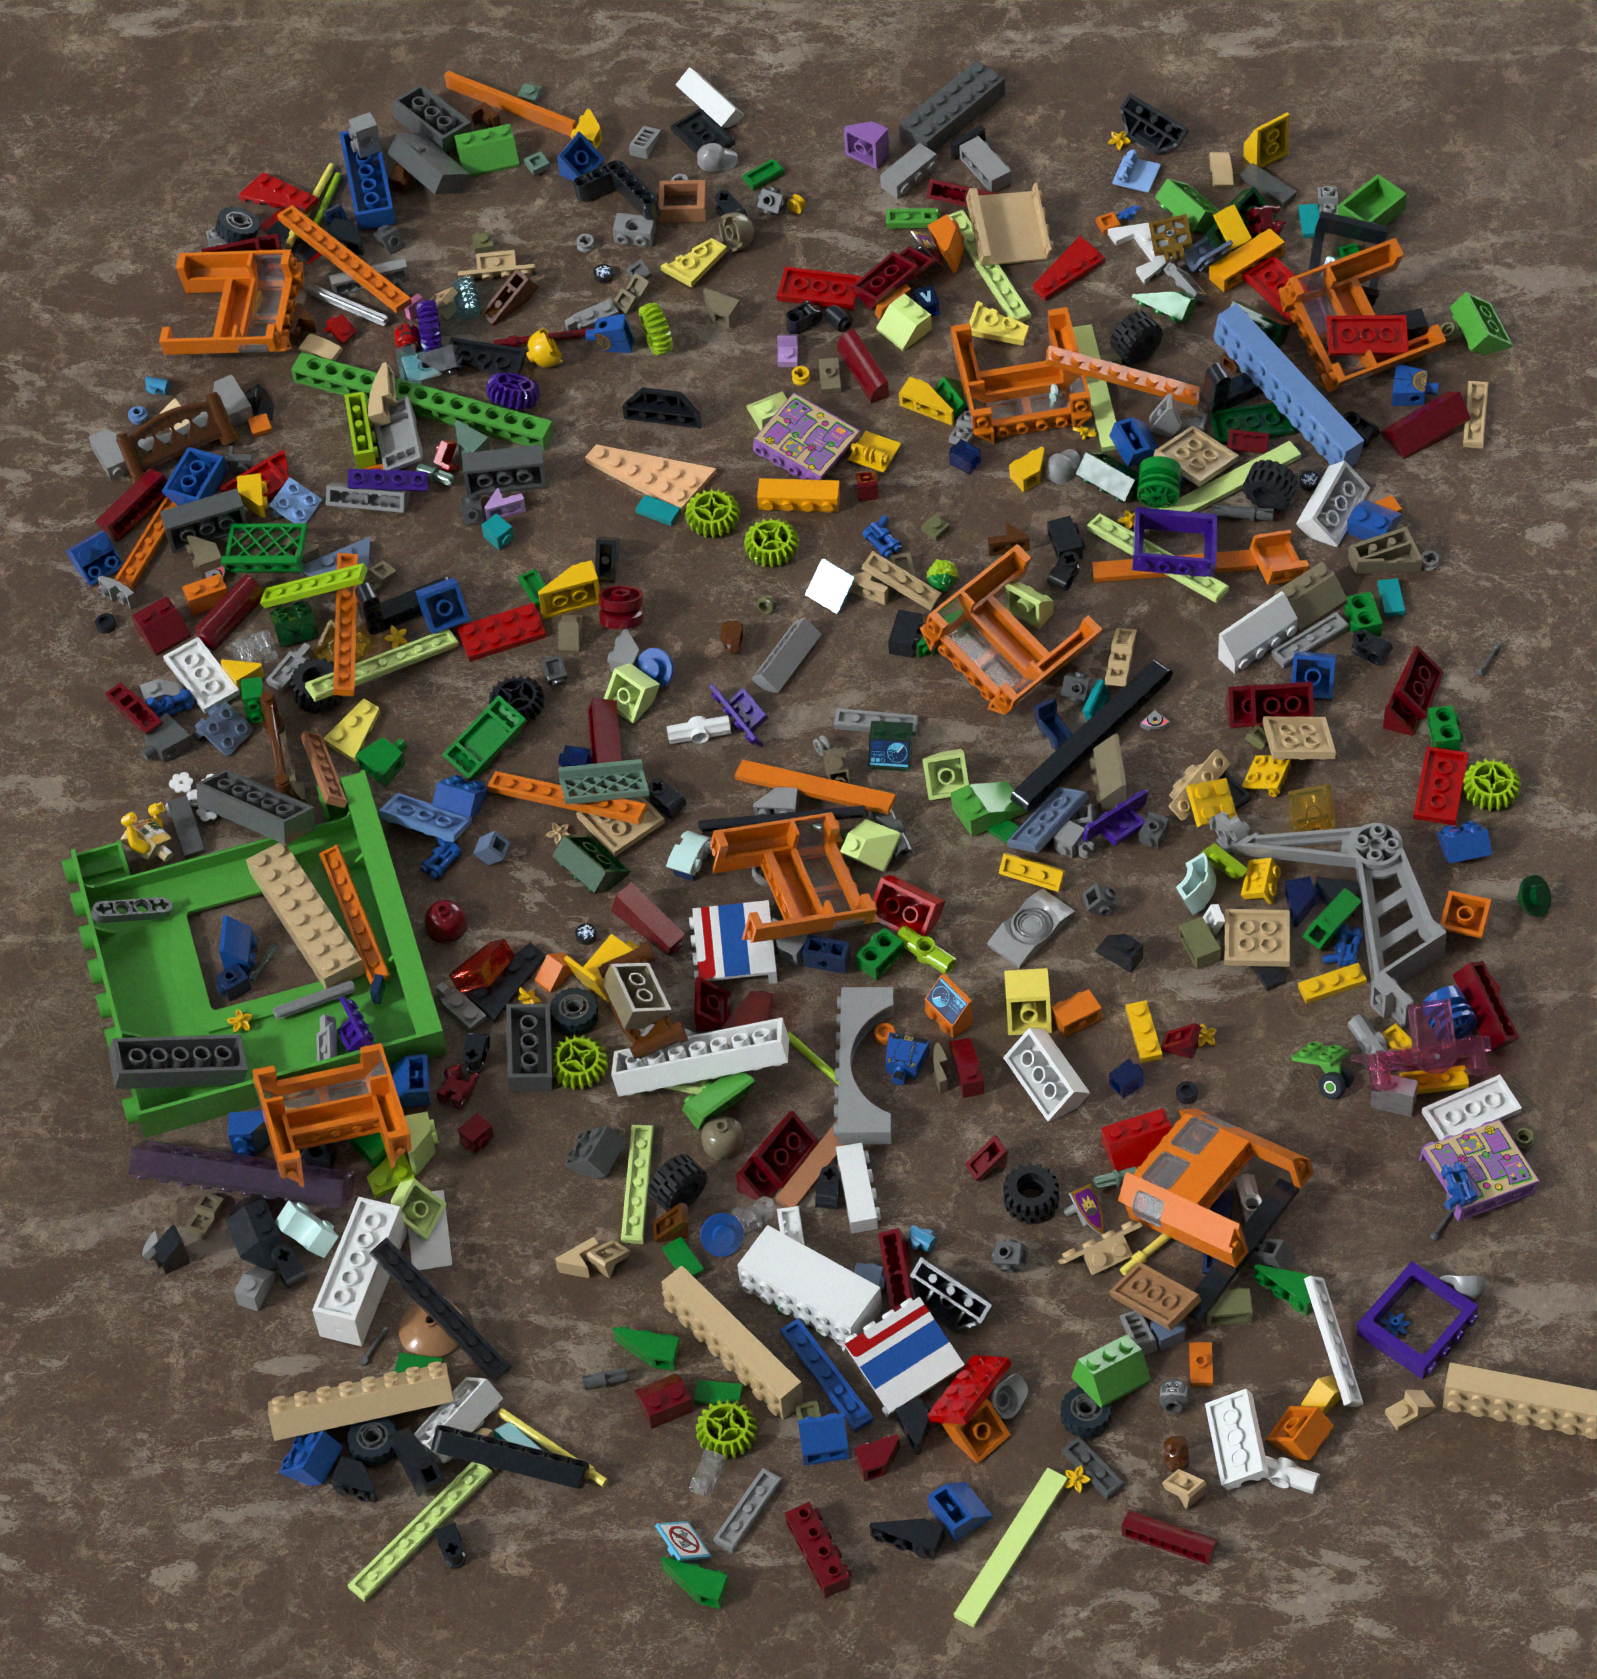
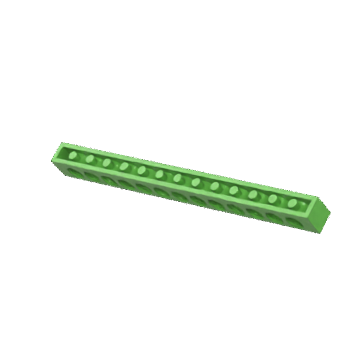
[291,352,554,451]

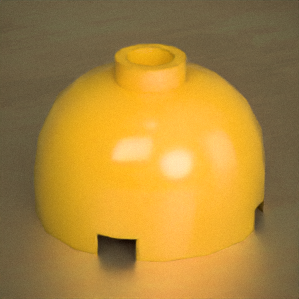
[526,328,563,368]

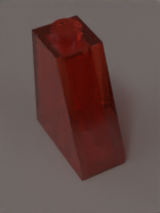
[449,939,515,992]
[721,991,773,1030]

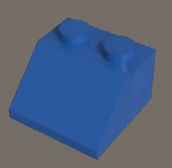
[1347,500,1402,540]
[1292,651,1336,699]
[219,915,258,974]
[228,1110,271,1158]

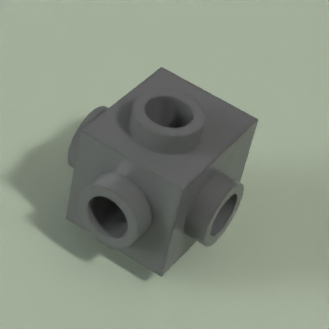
[757,186,790,215]
[1061,671,1095,703]
[1082,882,1120,917]
[992,1239,1028,1273]

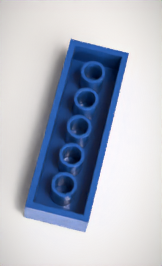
[339,131,396,231]

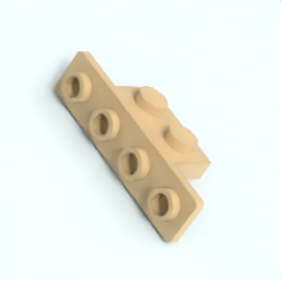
[458,250,536,282]
[1169,749,1230,821]
[1058,1220,1143,1275]

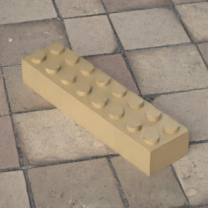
[246,843,365,989]
[661,1266,804,1420]
[268,1362,454,1441]
[1443,1362,1597,1439]

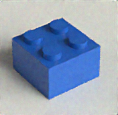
[415,578,470,634]

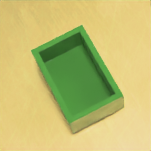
[1337,174,1407,226]

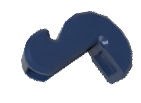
[1034,698,1072,750]

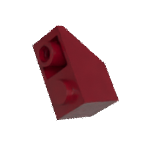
[854,1434,900,1482]

